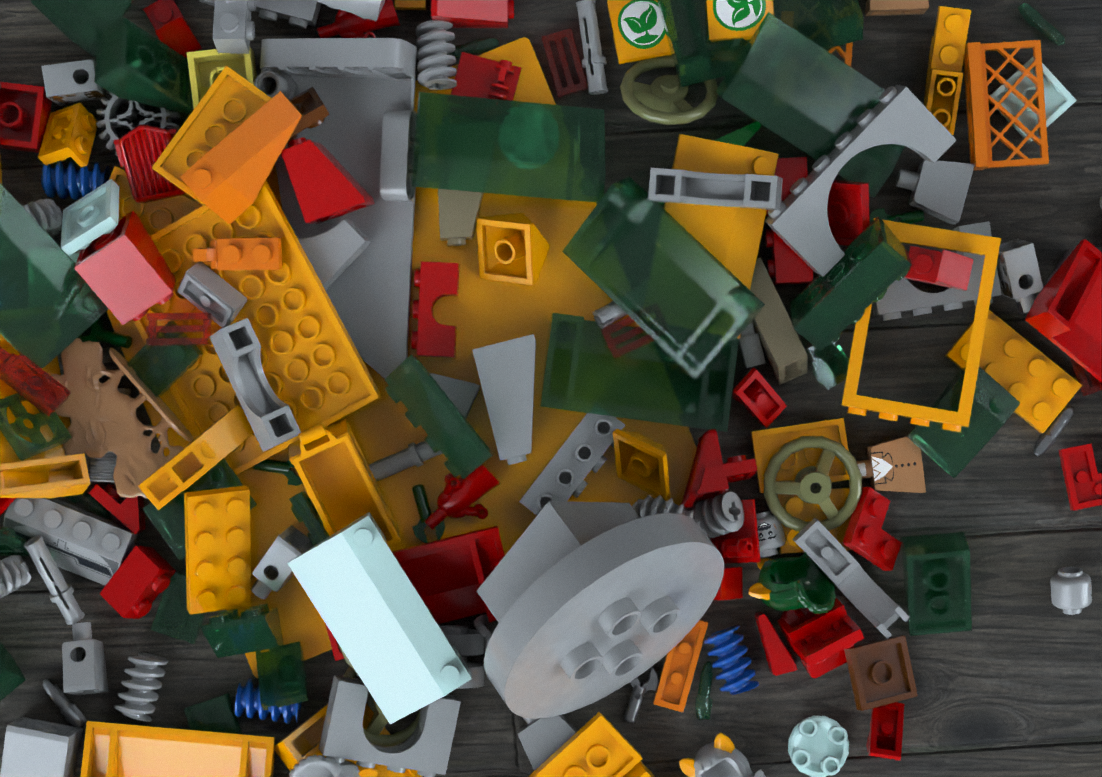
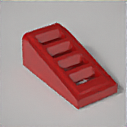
[754,612,798,676]

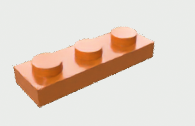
[653,620,708,713]

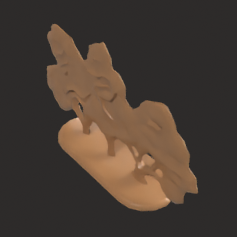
[35,338,194,499]

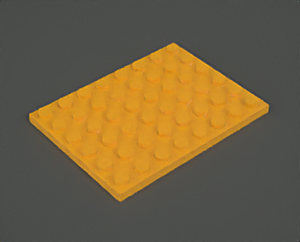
[134,180,382,484]

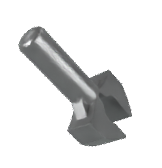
[624,667,659,723]

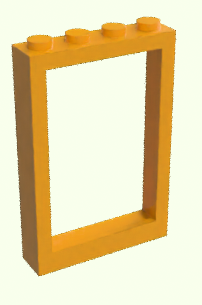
[842,218,1001,432]

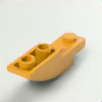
[924,6,971,135]
[138,404,254,510]

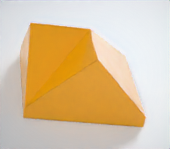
[476,213,550,285]
[613,429,670,501]

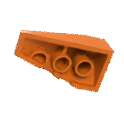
[180,91,303,225]

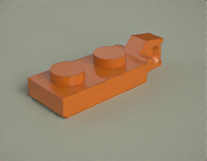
[193,237,282,270]

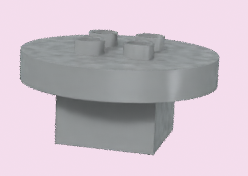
[477,501,724,719]

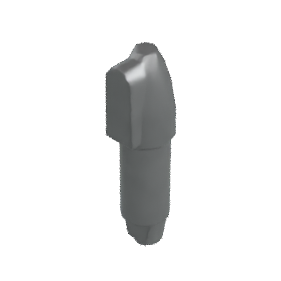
[1034,407,1073,456]
[43,679,87,728]

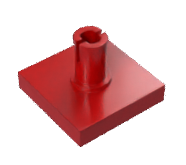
[827,180,870,247]

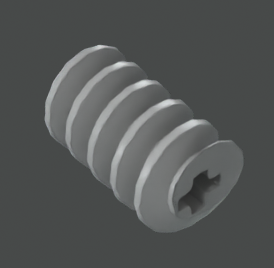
[415,20,457,90]
[684,492,744,539]
[114,652,168,722]

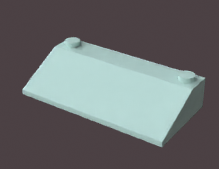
[287,512,472,724]

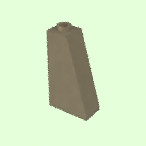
[435,123,499,246]
[746,257,808,385]

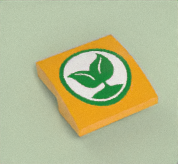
[607,0,680,64]
[706,0,776,42]

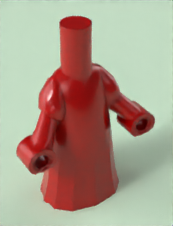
[317,0,400,38]
[424,458,500,530]

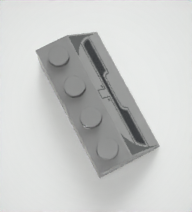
[1,498,138,586]

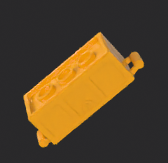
[288,419,401,548]

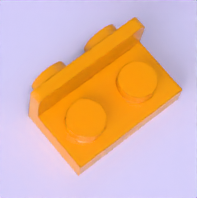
[38,103,97,168]

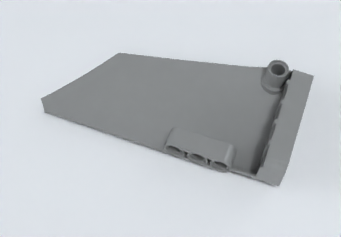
[254,38,419,384]

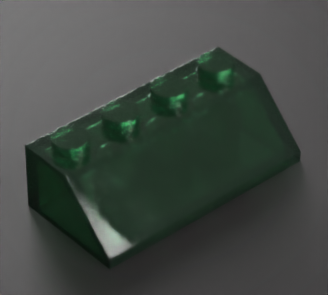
[790,217,912,351]
[384,354,494,479]

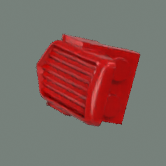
[113,125,185,203]
[680,429,758,508]
[777,598,864,678]

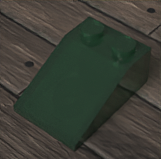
[94,17,192,114]
[907,366,1020,478]
[901,532,972,636]

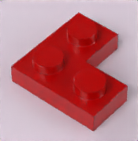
[1058,443,1102,511]
[842,487,902,571]

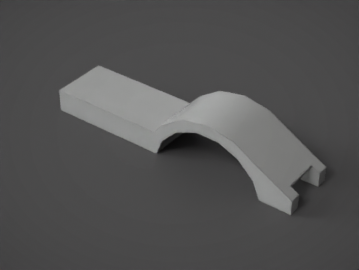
[792,518,910,639]

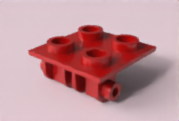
[446,52,522,126]
[710,499,761,563]

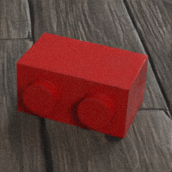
[100,546,176,619]

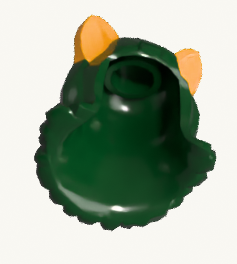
[749,553,836,614]

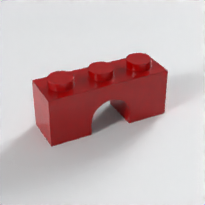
[411,261,460,358]

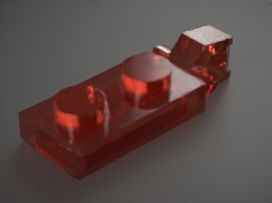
[0,346,71,417]

